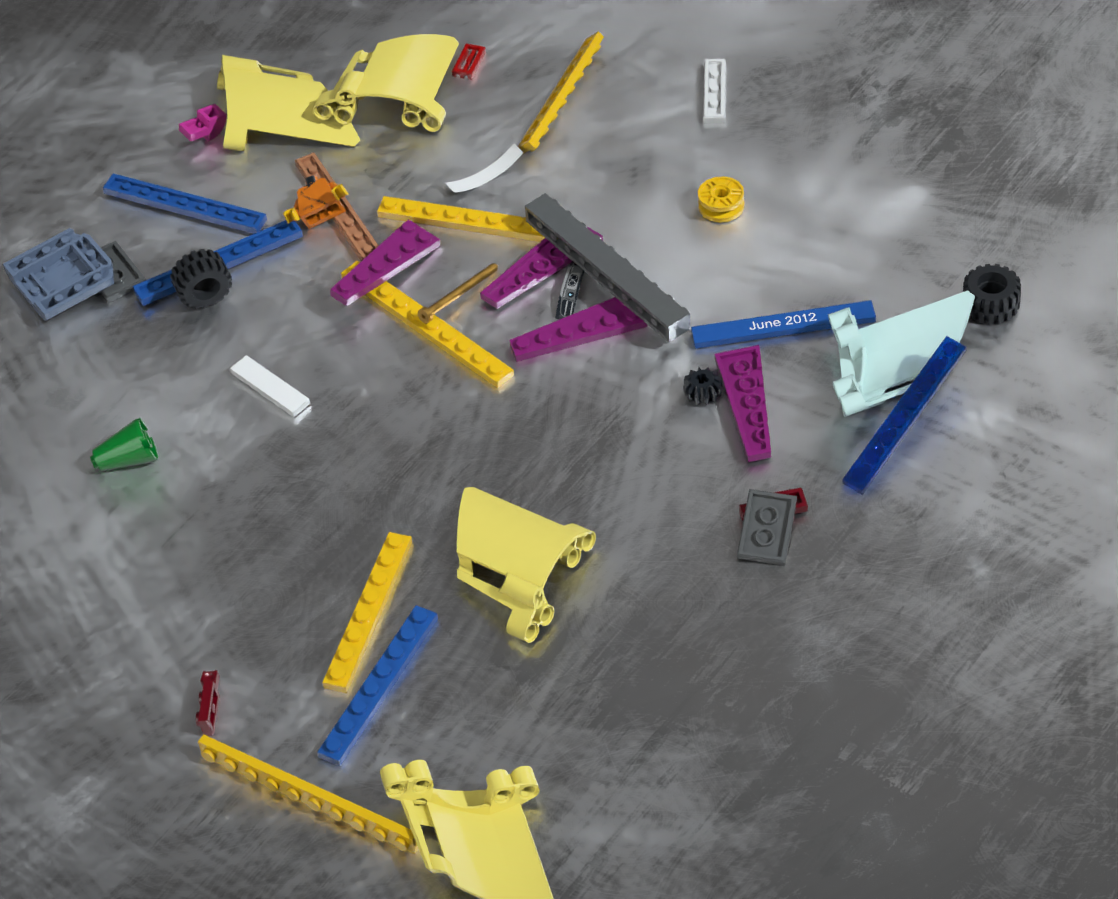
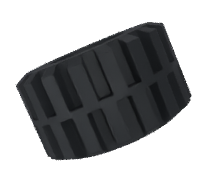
[170,249,232,309]
[963,264,1021,324]

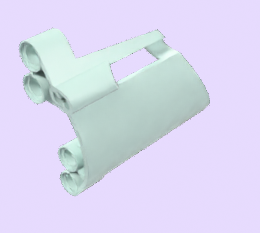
[828,291,975,417]

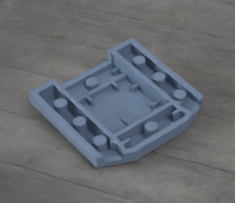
[3,228,114,321]

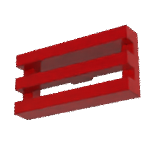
[452,44,486,80]

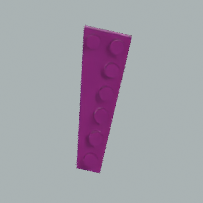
[330,220,440,306]
[480,227,603,309]
[509,297,647,362]
[715,345,771,462]

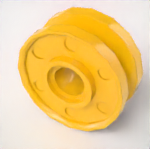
[698,176,745,223]

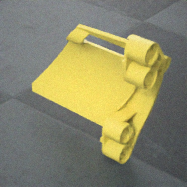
[313,34,459,132]
[217,55,360,151]
[457,487,596,643]
[380,760,554,899]

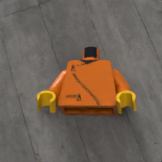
[283,175,348,229]

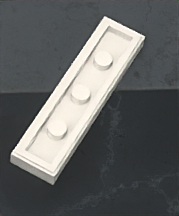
[703,59,726,123]
[230,355,310,417]

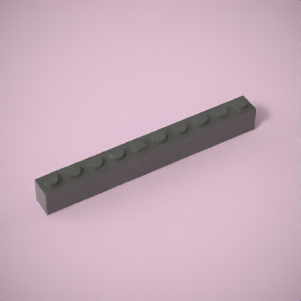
[525,193,690,342]

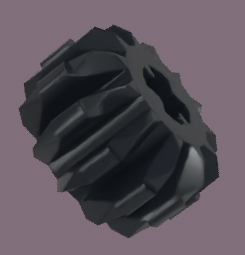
[683,367,722,406]

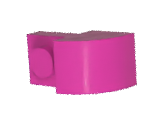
[179,104,227,142]

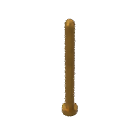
[418,263,498,324]

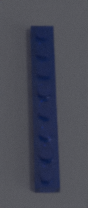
[842,336,967,495]

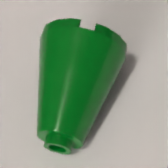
[90,418,158,471]

